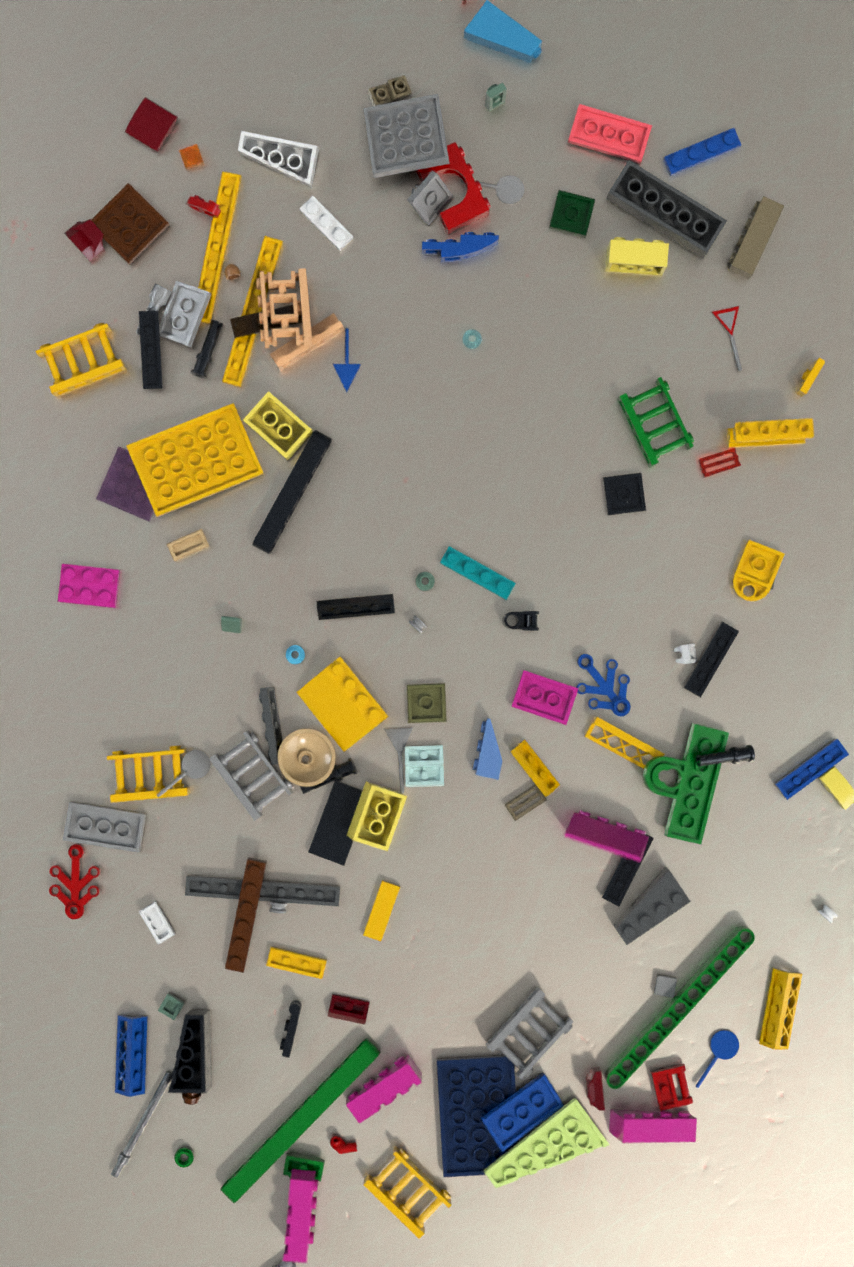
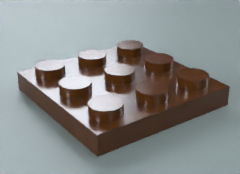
[91,183,170,265]

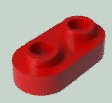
[186,195,221,218]

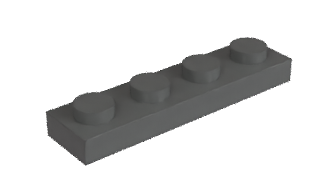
[259,686,283,765]

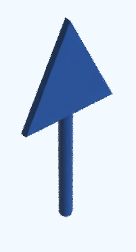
[333,328,361,392]

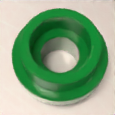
[174,1147,194,1168]

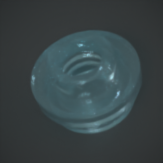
[463,329,482,349]

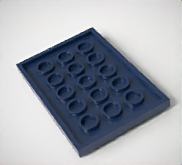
[437,1055,519,1177]

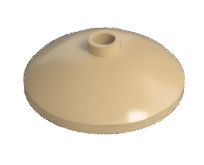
[277,729,336,787]

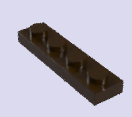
[230,305,302,339]

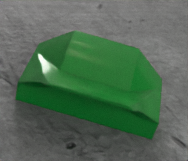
[283,1153,325,1182]

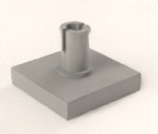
[407,171,453,225]

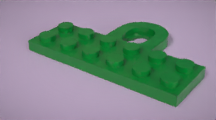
[643,723,729,845]

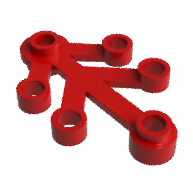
[49,844,101,919]

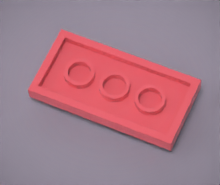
[568,104,652,164]

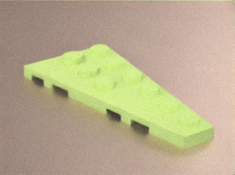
[483,1097,609,1188]

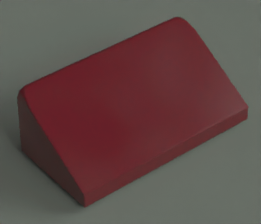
[328,994,370,1024]

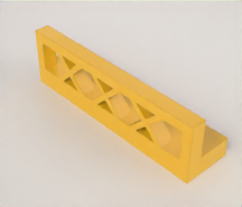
[585,716,665,769]
[759,968,802,1050]

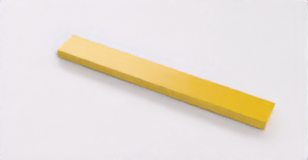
[198,171,241,325]
[222,236,283,388]

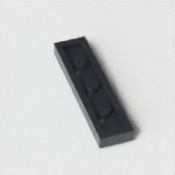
[139,311,162,389]
[317,594,395,620]
[683,622,739,698]
[602,834,654,907]

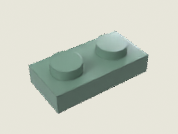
[485,82,507,111]

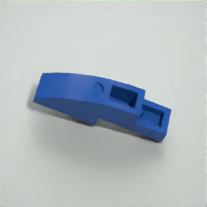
[422,232,499,262]

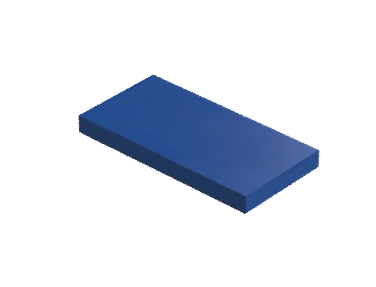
[480,1073,564,1152]

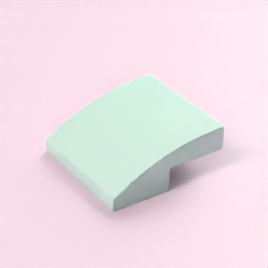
[405,745,444,787]

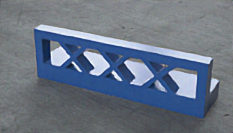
[115,1015,147,1097]

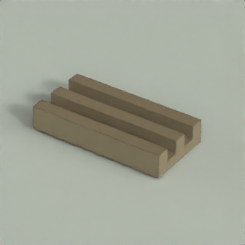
[504,784,547,821]

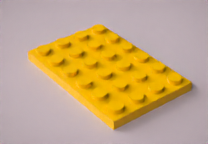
[126,403,263,517]

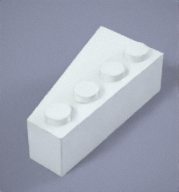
[238,131,319,188]

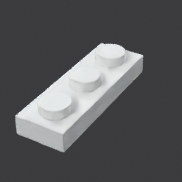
[299,196,353,251]

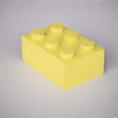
[605,237,669,276]
[243,391,313,461]
[347,781,407,851]

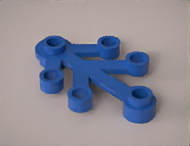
[576,654,631,716]

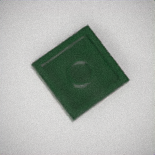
[549,190,595,238]

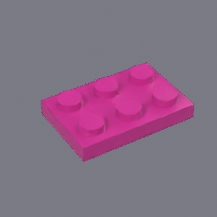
[58,564,120,608]
[511,670,578,725]

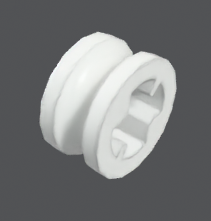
[818,904,838,923]

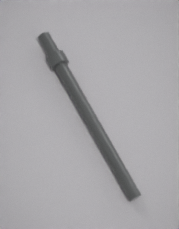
[111,1071,172,1178]

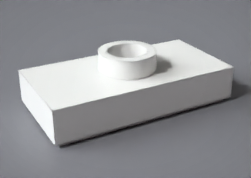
[139,901,176,945]

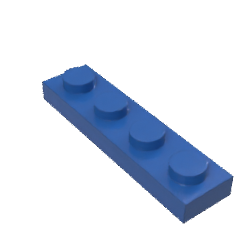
[663,128,741,176]
[775,739,849,800]

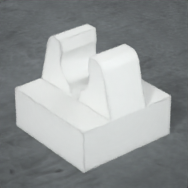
[674,643,697,664]

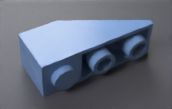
[473,718,502,780]

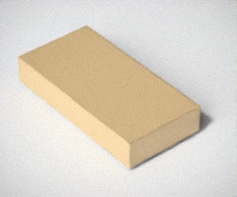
[167,529,210,562]

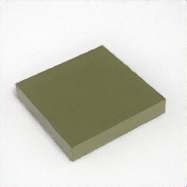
[407,683,447,723]

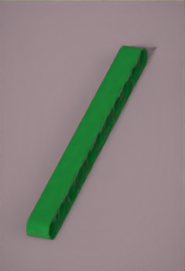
[605,926,755,1089]
[220,1038,381,1203]

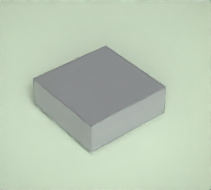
[654,974,677,998]

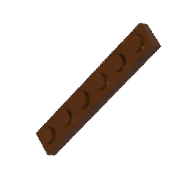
[225,857,267,973]

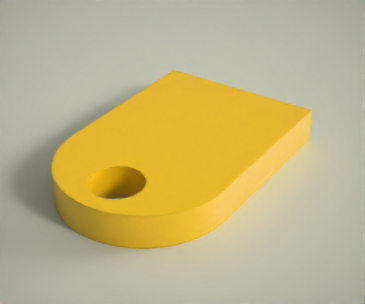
[732,540,785,602]

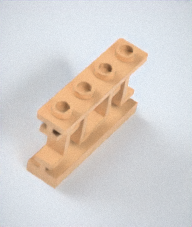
[256,268,312,348]

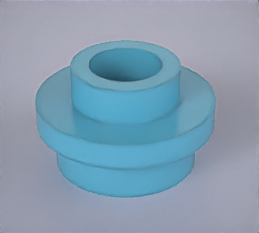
[286,645,305,664]

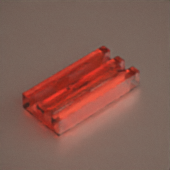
[698,448,741,478]

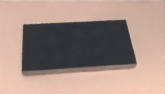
[308,780,362,866]

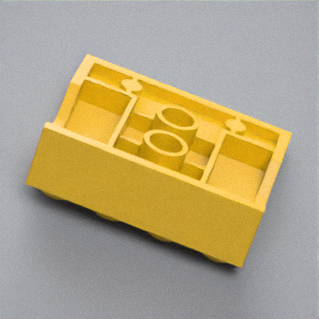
[296,656,389,752]

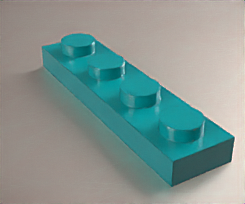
[440,546,516,600]

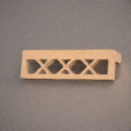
[270,313,345,371]

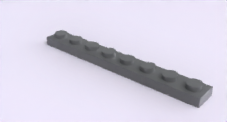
[185,875,340,906]

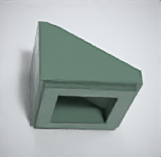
[221,616,243,633]

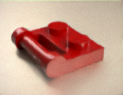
[651,1064,693,1111]

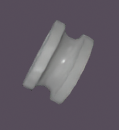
[409,615,427,633]
[269,902,287,913]

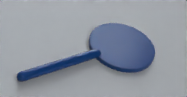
[696,1030,739,1088]

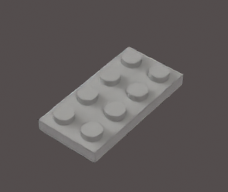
[63,802,146,853]

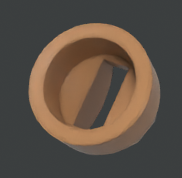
[225,264,241,280]

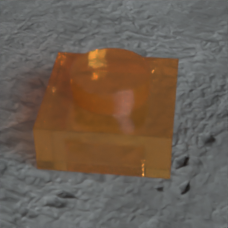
[179,144,204,170]

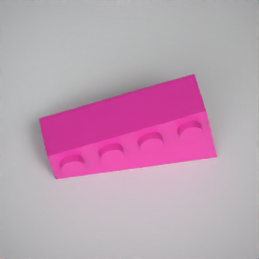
[346,1054,422,1124]
[609,1109,697,1143]
[283,1169,319,1263]

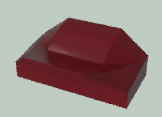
[64,219,105,263]
[585,1067,605,1111]

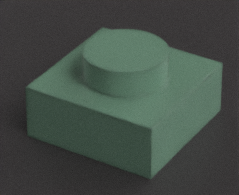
[158,993,185,1020]

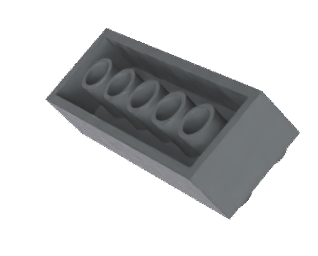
[606,160,727,258]

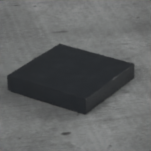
[603,473,646,516]

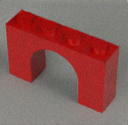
[416,142,491,235]

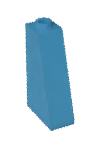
[464,0,542,63]

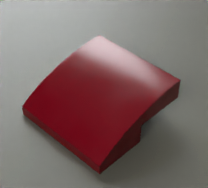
[125,97,178,152]

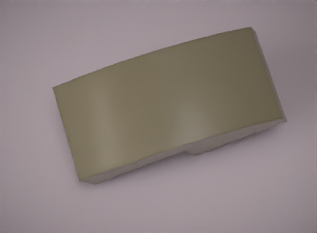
[367,75,412,106]

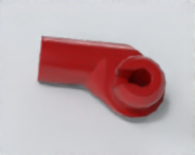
[330,1136,357,1154]

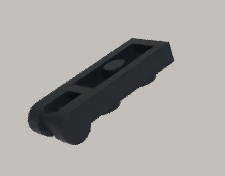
[279,1000,302,1058]

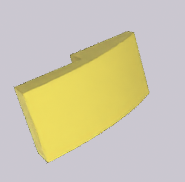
[819,766,854,810]

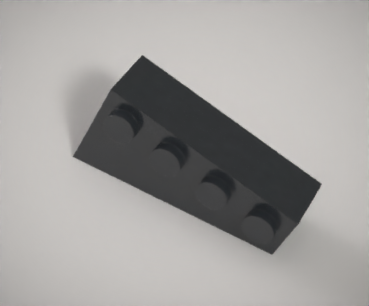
[168,1010,212,1093]

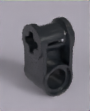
[502,611,539,631]

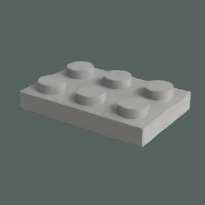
[159,281,211,347]

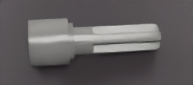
[136,283,172,335]

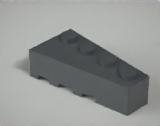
[614,867,691,945]

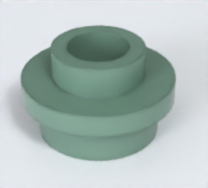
[416,572,435,591]

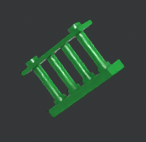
[617,377,694,468]

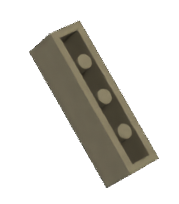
[728,196,784,279]

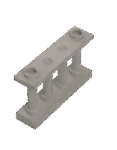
[209,731,293,821]
[486,987,574,1079]

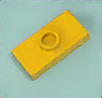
[796,358,825,397]

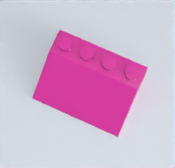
[564,810,649,862]

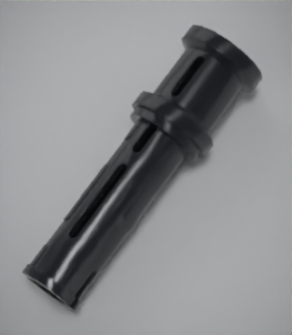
[190,320,223,379]
[696,745,755,767]
[300,758,358,794]

